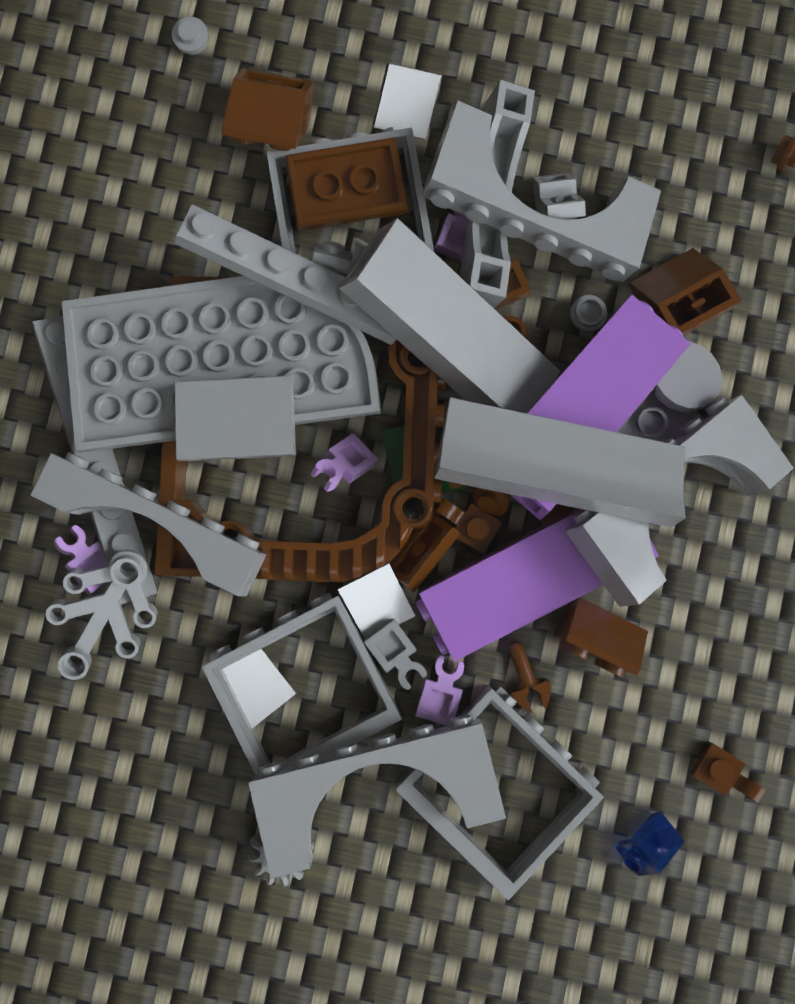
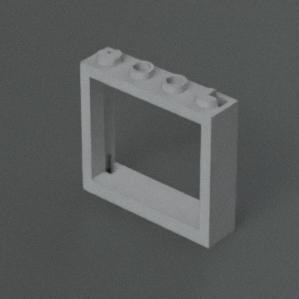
[267,127,434,276]
[202,593,402,775]
[396,685,604,900]

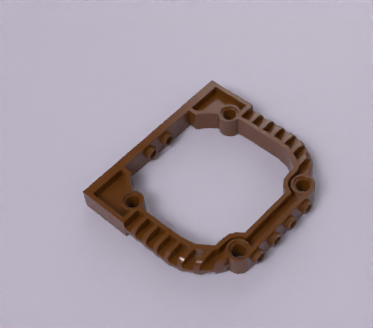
[155,276,446,582]

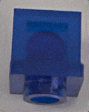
[615,811,685,876]

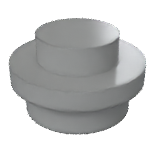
[172,17,209,55]
[570,295,607,332]

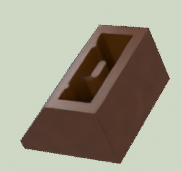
[222,68,314,151]
[628,248,742,336]
[554,597,648,678]

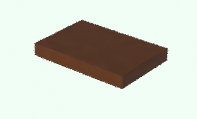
[285,137,408,231]

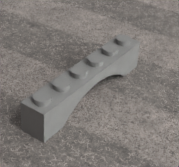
[459,80,535,308]
[30,452,267,596]

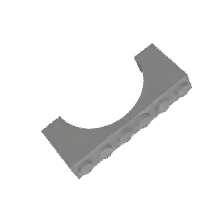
[421,100,661,282]
[565,395,794,607]
[248,715,506,878]

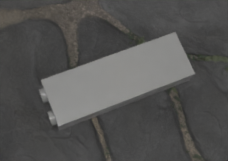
[339,218,560,413]

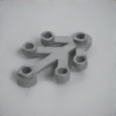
[45,549,158,680]

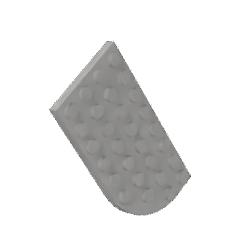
[62,276,381,453]

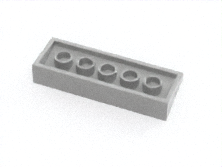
[434,397,686,527]

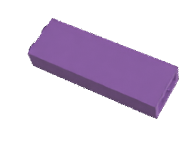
[510,295,691,520]
[415,508,659,662]

